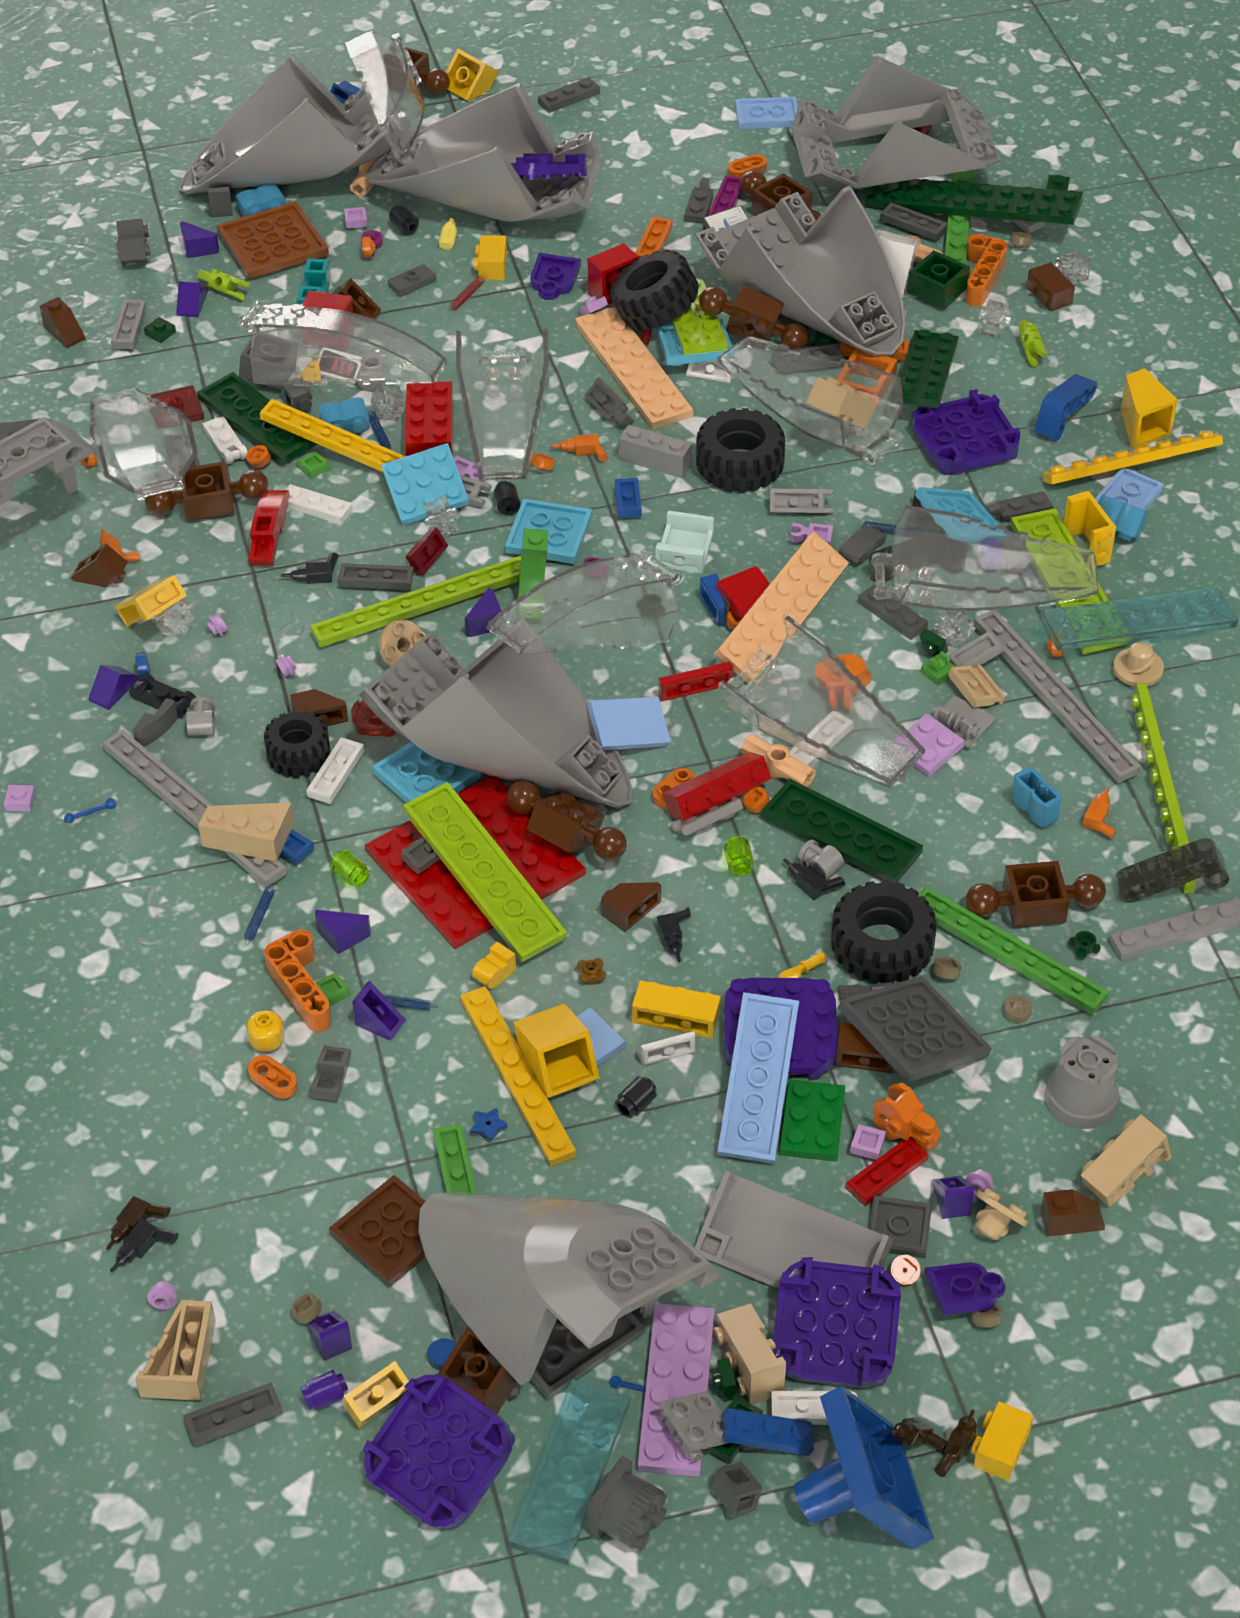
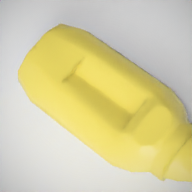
[438,218,457,249]

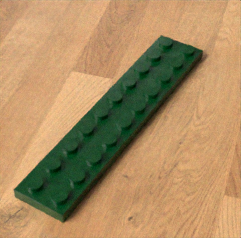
[865,179,1084,225]

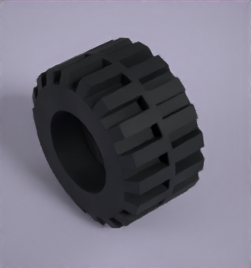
[264,710,331,778]

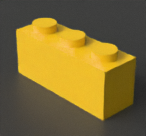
[632,980,721,1038]

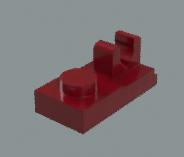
[405,527,448,576]

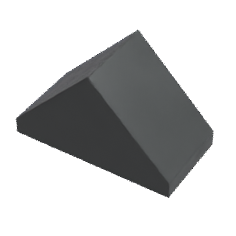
[208,187,233,217]

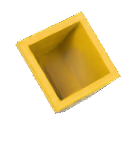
[1120,368,1178,450]
[513,1003,600,1098]

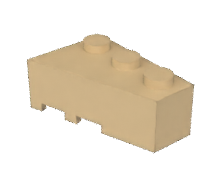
[806,376,877,430]
[198,802,294,862]
[1081,1114,1172,1208]
[135,1300,216,1401]
[713,1303,786,1405]

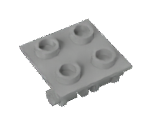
[931,695,997,748]
[658,1391,728,1462]

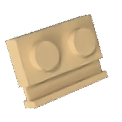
[948,664,1006,708]

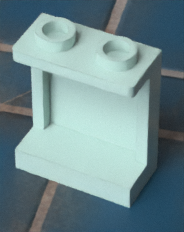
[655,511,714,573]

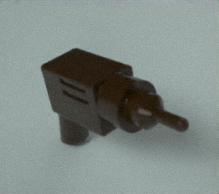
[106,1196,171,1250]
[935,1409,977,1477]
[891,1417,948,1453]

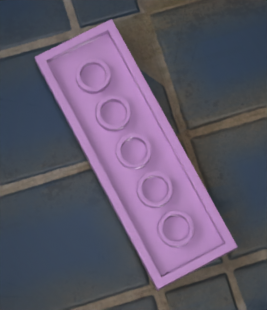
[638,1303,715,1477]

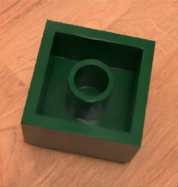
[907,250,970,310]

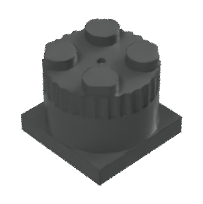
[588,1456,667,1551]

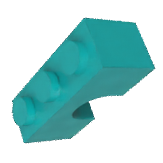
[296,258,331,321]

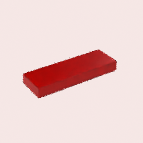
[659,662,733,701]
[845,1137,929,1207]

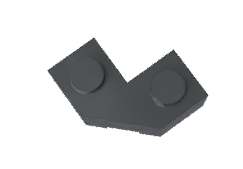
[116,218,151,264]

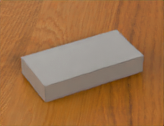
[948,631,1004,668]

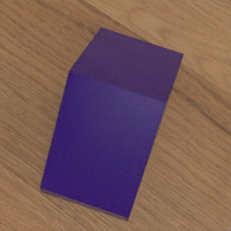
[180,221,219,258]
[176,281,208,318]
[464,587,503,637]
[88,665,140,710]
[315,910,371,954]
[352,981,406,1040]
[932,1175,974,1219]
[307,1310,352,1361]

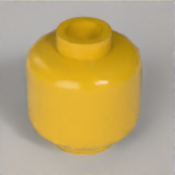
[247,1010,284,1052]

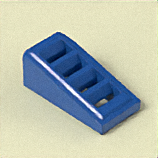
[699,573,725,627]

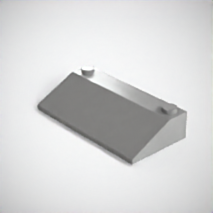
[694,1170,894,1289]

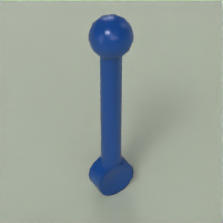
[64,798,116,823]
[610,1376,646,1392]

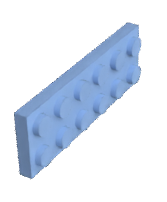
[717,992,799,1164]

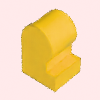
[472,942,516,989]

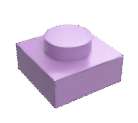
[344,207,368,229]
[578,296,608,316]
[4,785,36,812]
[850,1124,886,1160]

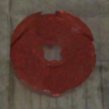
[351,700,396,737]

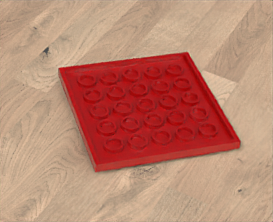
[365,776,586,949]

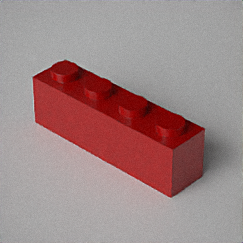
[662,752,771,821]

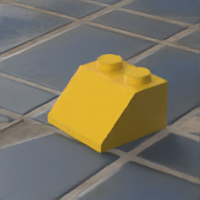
[446,48,499,102]

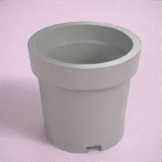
[1045,1036,1119,1129]

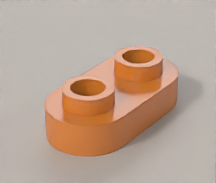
[728,154,767,178]
[652,768,695,809]
[248,1055,298,1099]

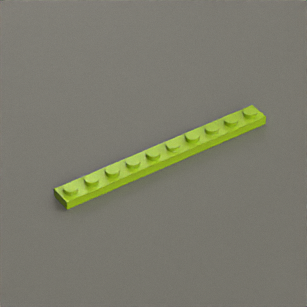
[310,556,521,648]
[1130,683,1198,894]

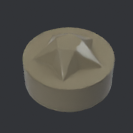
[1010,232,1033,248]
[932,957,961,979]
[1004,995,1032,1023]
[291,1293,322,1324]
[971,1304,1002,1327]

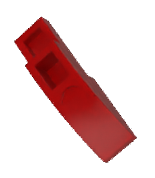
[248,490,290,566]

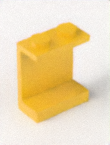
[1063,491,1116,568]
[114,575,187,627]

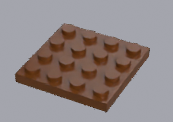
[217,201,329,279]

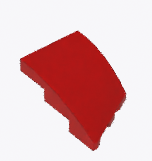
[716,566,770,621]

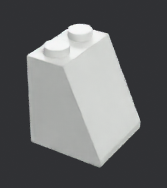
[876,230,920,297]

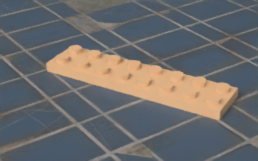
[575,306,693,430]
[714,531,849,686]

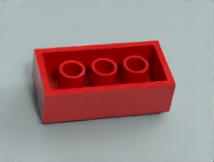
[405,381,454,456]

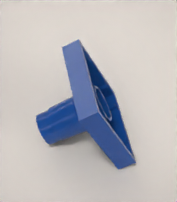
[794,1385,934,1549]

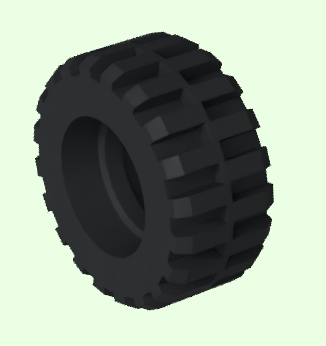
[610,250,699,331]
[696,408,785,493]
[831,880,937,984]

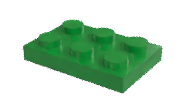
[780,1079,845,1162]

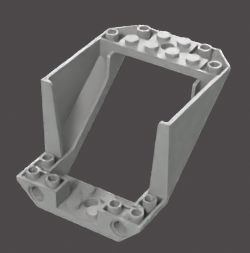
[792,55,1000,192]
[0,417,95,505]

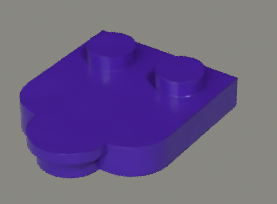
[530,253,581,300]
[924,1262,1006,1315]

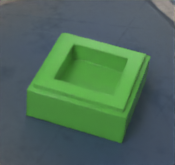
[297,451,330,479]
[316,972,351,1006]

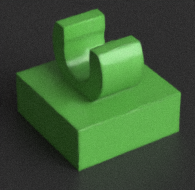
[921,651,956,685]

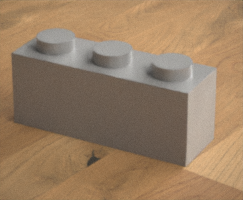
[619,425,692,479]

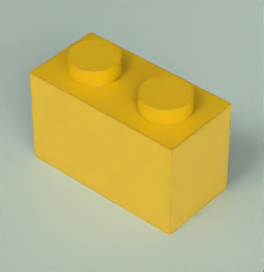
[474,235,507,280]
[342,1361,409,1429]
[971,1401,1034,1481]

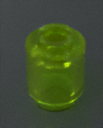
[723,836,754,876]
[331,850,370,887]

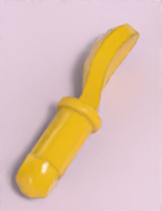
[778,952,827,978]

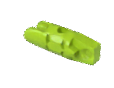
[197,268,250,301]
[1018,319,1048,367]

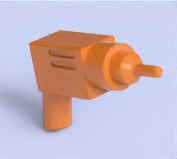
[551,434,608,462]
[100,528,141,562]
[1082,787,1116,839]

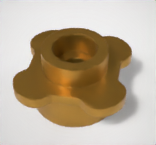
[577,958,606,985]

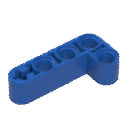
[1035,374,1097,442]

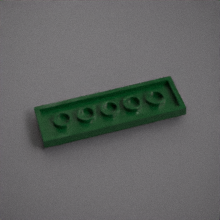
[893,330,959,409]
[197,372,318,465]
[761,779,923,884]

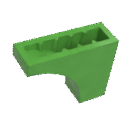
[517,528,548,624]

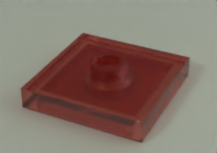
[149,385,205,429]

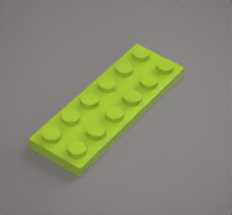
[671,279,728,355]

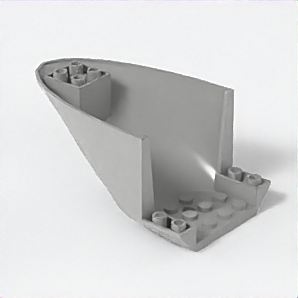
[179,54,405,194]
[365,83,602,222]
[694,186,906,356]
[359,619,632,807]
[418,1192,722,1386]

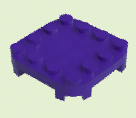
[511,153,587,180]
[912,389,1021,475]
[724,978,838,1081]
[773,1257,901,1389]
[362,1373,515,1530]

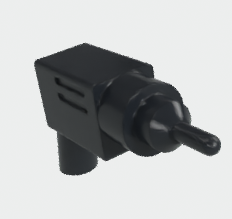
[281,553,339,584]
[783,858,845,900]
[657,907,691,962]
[110,1219,179,1272]

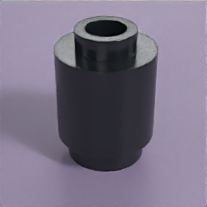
[389,205,419,235]
[494,481,521,515]
[615,1076,657,1118]

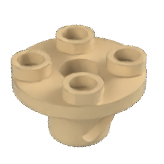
[379,620,426,667]
[1112,642,1164,690]
[975,1187,1029,1240]

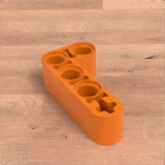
[965,234,1008,306]
[264,930,332,1032]

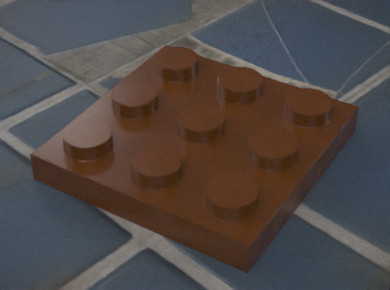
[329,1175,426,1287]

